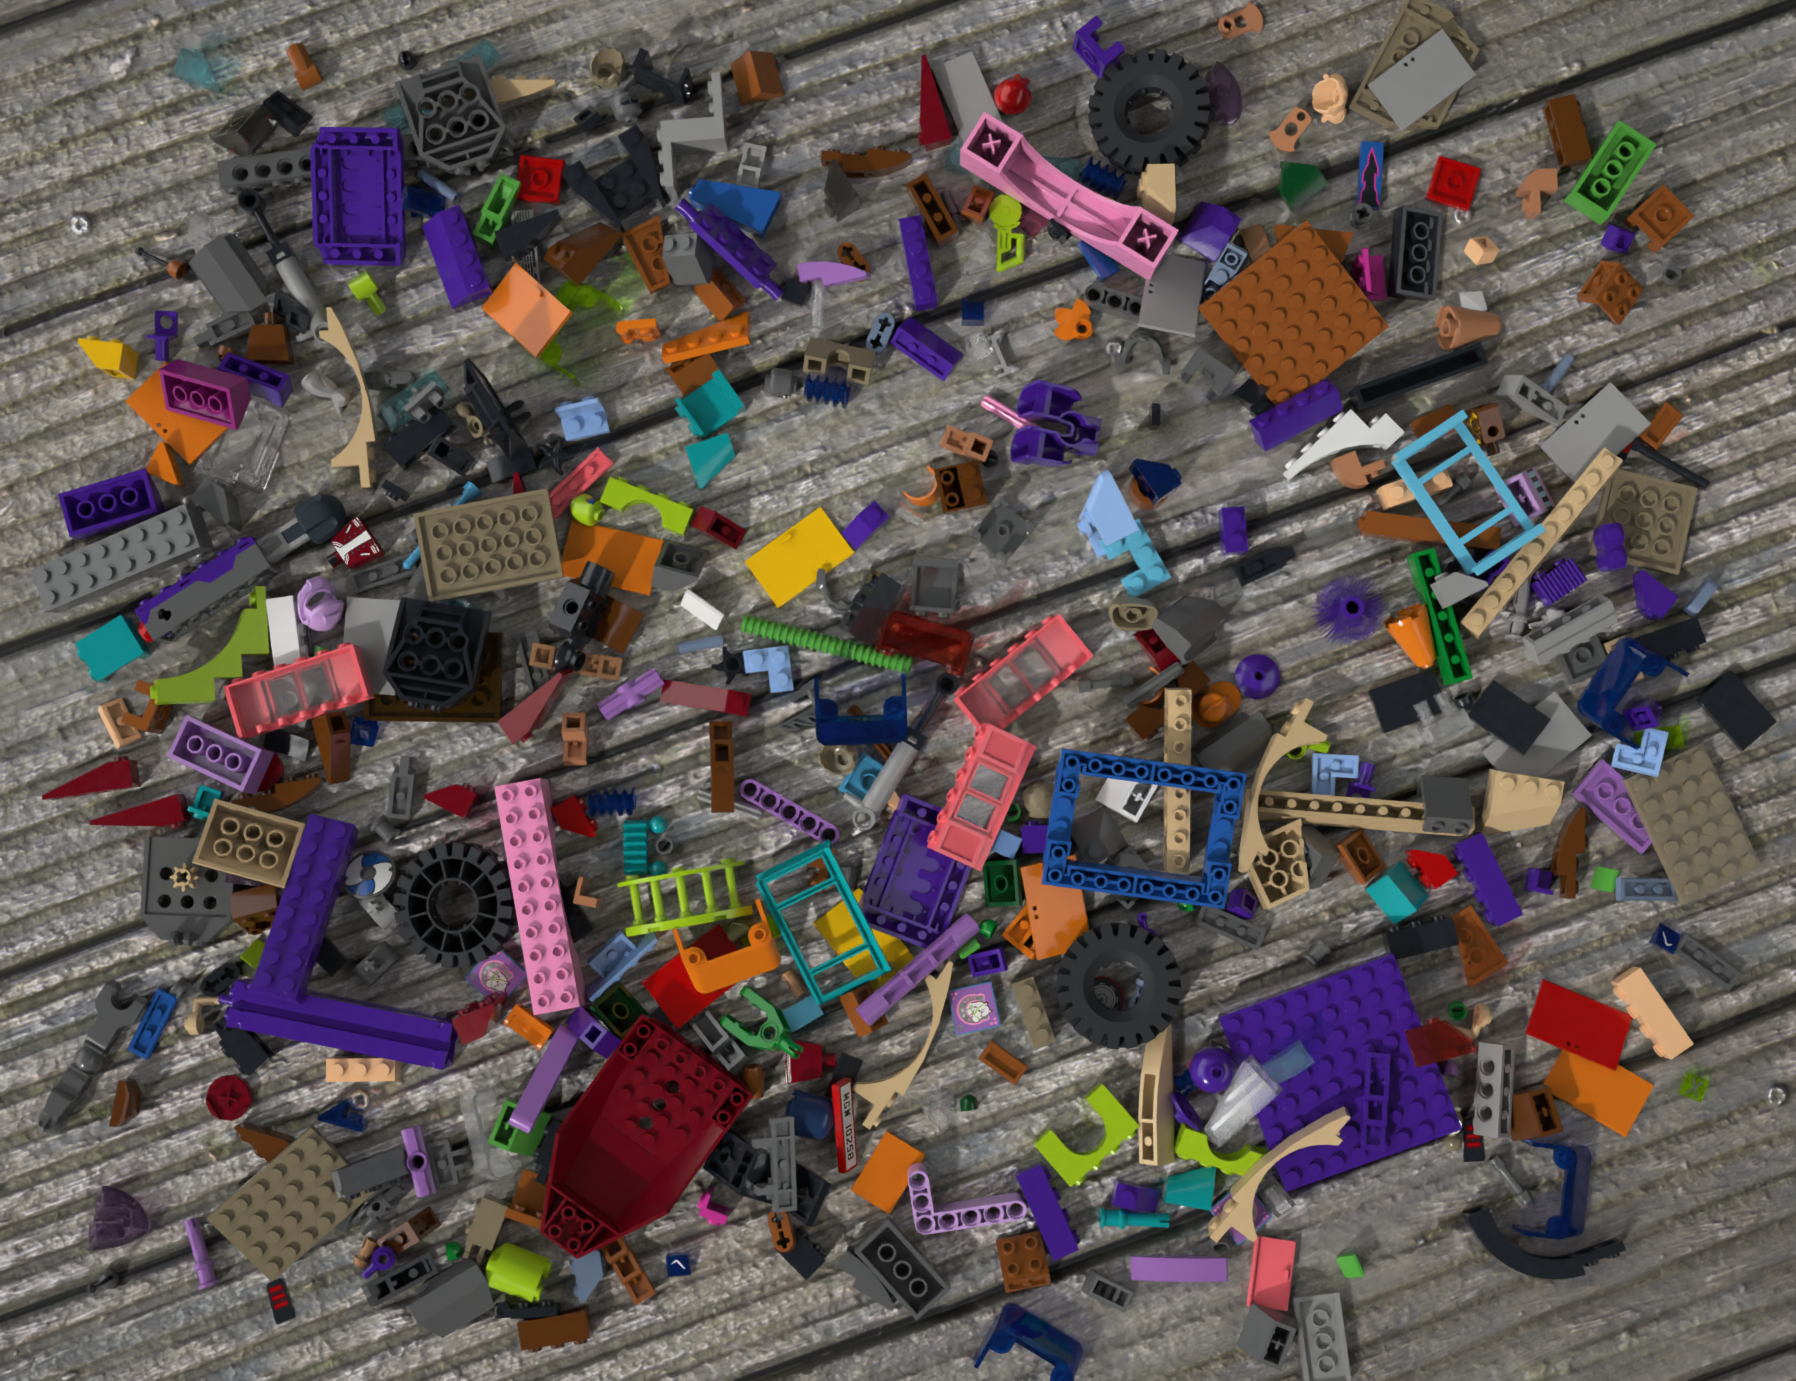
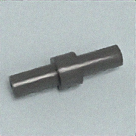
[941,190,964,233]

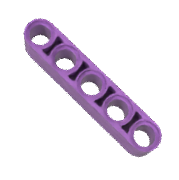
[740,779,840,844]
[508,1024,580,1134]

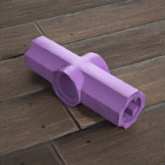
[597,668,665,721]
[401,1124,438,1198]

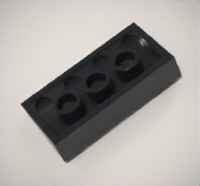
[1387,205,1443,301]

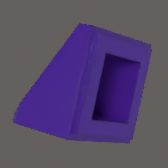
[1600,224,1636,254]
[1226,888,1258,920]

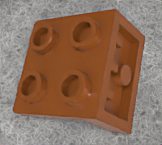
[1577,260,1643,325]
[504,1169,548,1229]
[996,1231,1051,1293]

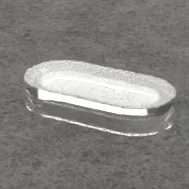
[921,514,955,557]

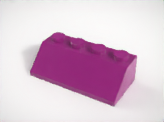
[159,359,251,430]

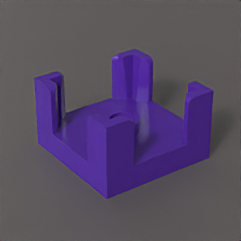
[1072,15,1125,79]

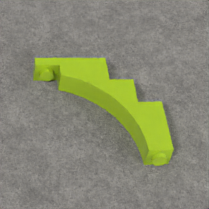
[150,586,269,705]

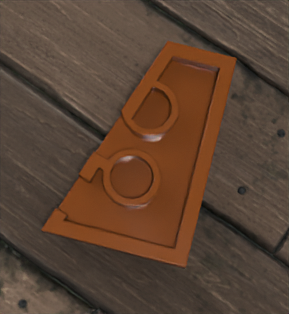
[620,215,670,295]
[1450,905,1508,988]

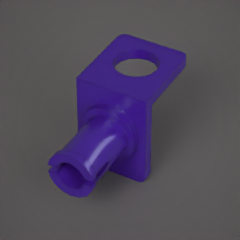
[146,310,178,361]
[1345,762,1377,798]

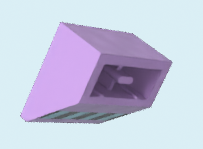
[1494,467,1556,527]

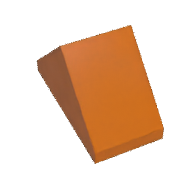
[146,441,185,488]

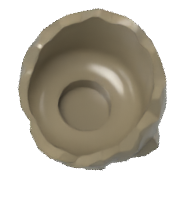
[590,47,626,89]
[818,738,859,775]
[1023,780,1054,820]

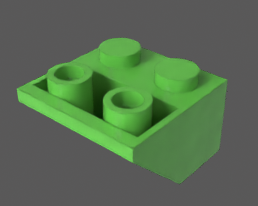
[487,1096,552,1157]

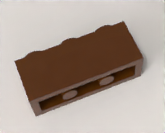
[1542,94,1593,170]
[906,173,959,248]
[517,1306,593,1353]

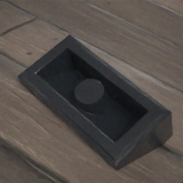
[262,90,313,137]
[263,729,314,762]
[824,1052,863,1099]

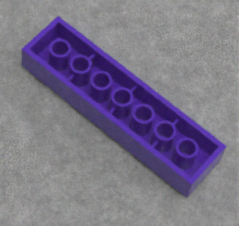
[250,814,359,1005]

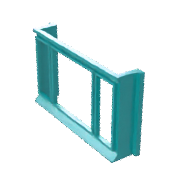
[756,839,894,1005]

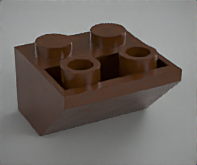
[934,460,988,514]
[230,884,283,935]
[1510,1083,1563,1141]

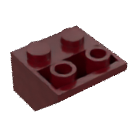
[452,992,508,1045]

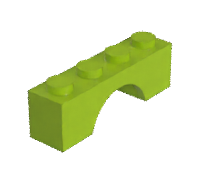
[600,476,695,537]
[1174,1122,1269,1183]

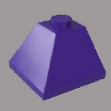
[1177,201,1242,263]

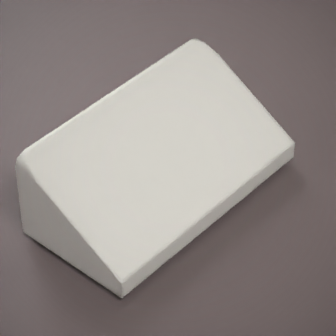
[681,589,726,630]

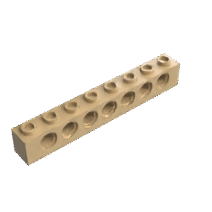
[1163,688,1191,872]

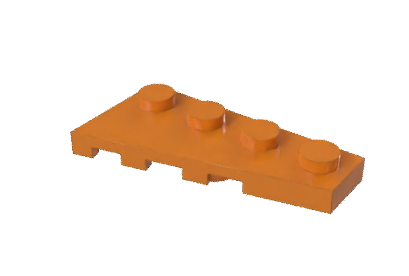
[662,311,751,364]

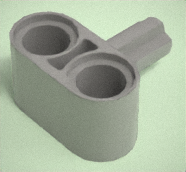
[357,892,400,930]

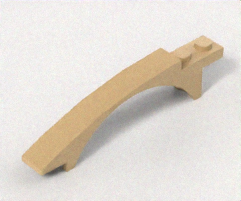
[319,307,379,488]
[1238,698,1328,873]
[852,960,953,1130]
[1208,1107,1351,1243]

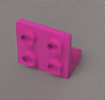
[1351,248,1386,302]

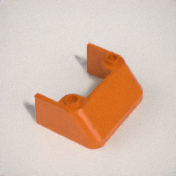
[672,899,781,994]

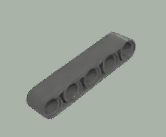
[1083,284,1180,335]

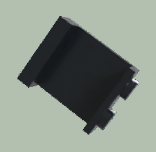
[631,48,695,104]

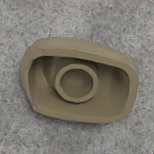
[1108,596,1158,631]

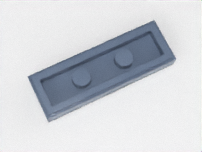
[1616,878,1677,901]

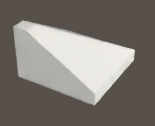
[1459,291,1487,312]

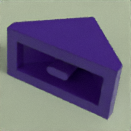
[967,946,1008,977]

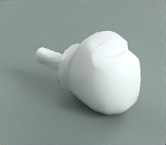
[1528,607,1566,629]

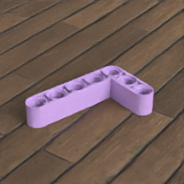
[907,1163,1027,1235]

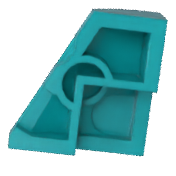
[685,433,736,490]
[1163,1166,1216,1211]

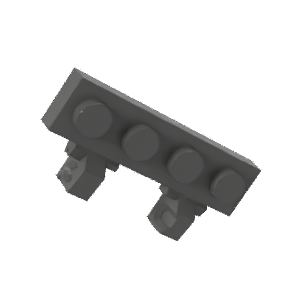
[752,1115,797,1213]

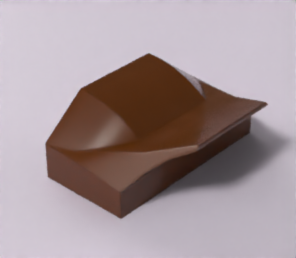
[109,1078,142,1127]

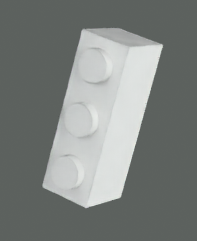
[266,596,309,666]

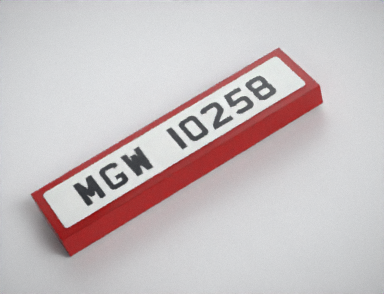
[832,1077,858,1174]

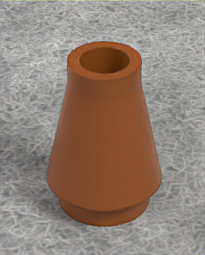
[742,1063,765,1099]

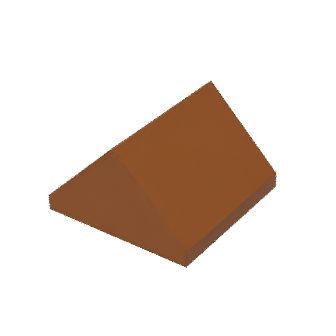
[730,50,784,107]
[1334,828,1386,885]

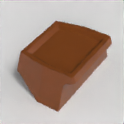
[1274,224,1354,263]

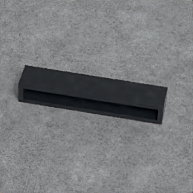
[1348,342,1488,413]

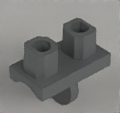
[403,381,447,424]

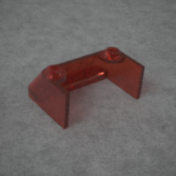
[875,609,975,677]
[1404,1017,1479,1068]

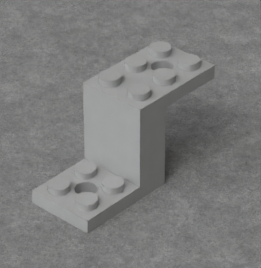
[657,72,728,200]

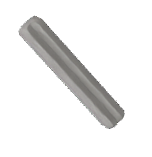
[697,788,762,820]

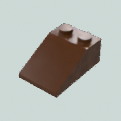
[543,222,622,286]

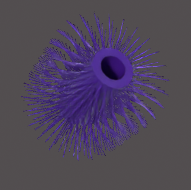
[1311,575,1387,647]

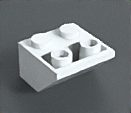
[1095,778,1158,823]

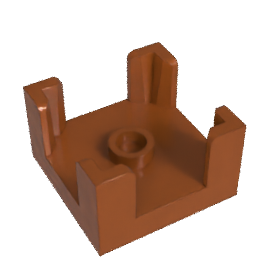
[1623,184,1695,253]
[121,679,174,734]

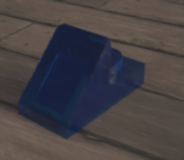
[401,186,446,218]
[317,1097,369,1132]

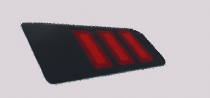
[1463,1120,1485,1162]
[267,1279,296,1324]

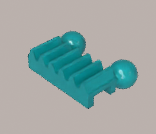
[623,815,668,876]

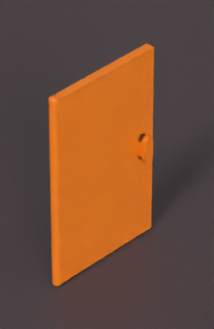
[482,263,573,359]
[125,361,229,465]
[561,519,664,596]
[1020,853,1090,960]
[1543,1046,1654,1137]

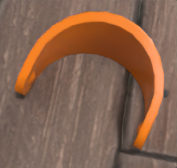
[902,466,940,507]
[1137,667,1167,708]

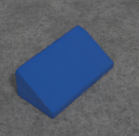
[1077,240,1120,283]

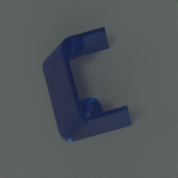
[1577,637,1690,750]
[814,673,908,746]
[1512,1139,1592,1240]
[973,1302,1083,1381]

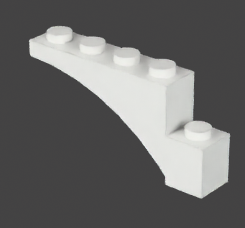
[1283,409,1405,480]

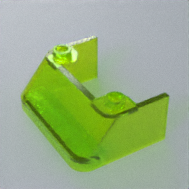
[525,281,626,387]

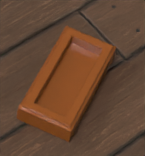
[1637,402,1684,451]
[978,1040,1028,1085]

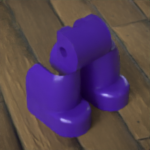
[1010,380,1102,467]

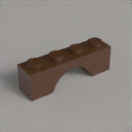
[1123,661,1211,741]

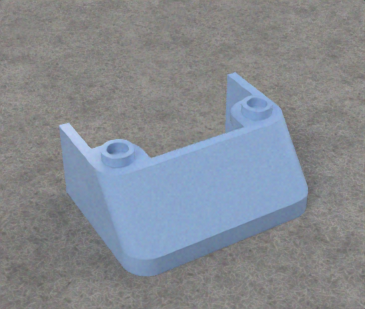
[1077,470,1139,558]

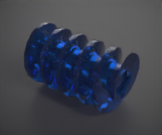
[1078,156,1128,201]
[804,373,852,409]
[588,787,636,818]

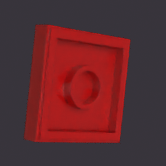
[516,155,566,205]
[1425,155,1482,212]

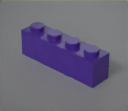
[899,215,938,312]
[1249,379,1343,452]
[1452,832,1523,927]
[1015,1161,1081,1261]

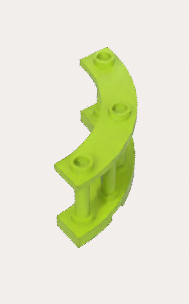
[617,857,753,937]

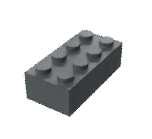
[854,1215,951,1321]

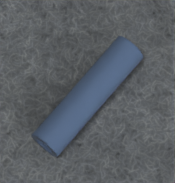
[417,168,460,202]
[1541,354,1575,394]
[678,635,724,654]

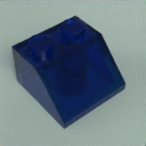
[1128,458,1182,506]

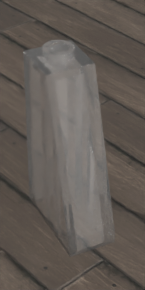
[1204,1055,1283,1147]

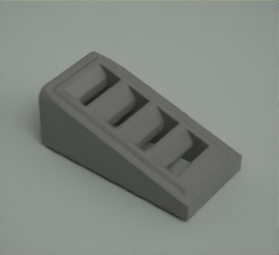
[1081,1270,1135,1313]

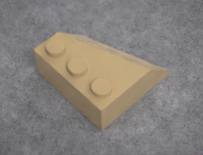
[1136,164,1176,225]
[1479,769,1565,835]
[1235,818,1310,909]

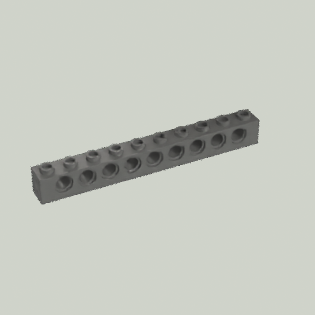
[217,130,442,195]

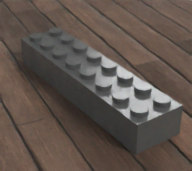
[31,504,214,613]

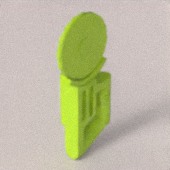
[989,194,1025,272]

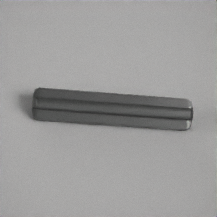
[1123,662,1185,708]

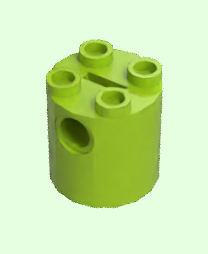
[486,1242,553,1302]

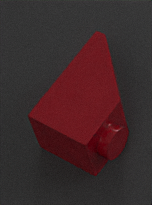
[690,506,746,550]
[1133,628,1181,673]
[423,782,480,819]

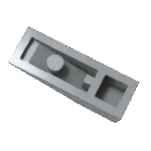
[1496,375,1568,426]

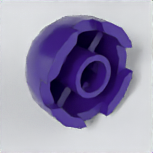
[1189,1046,1236,1093]

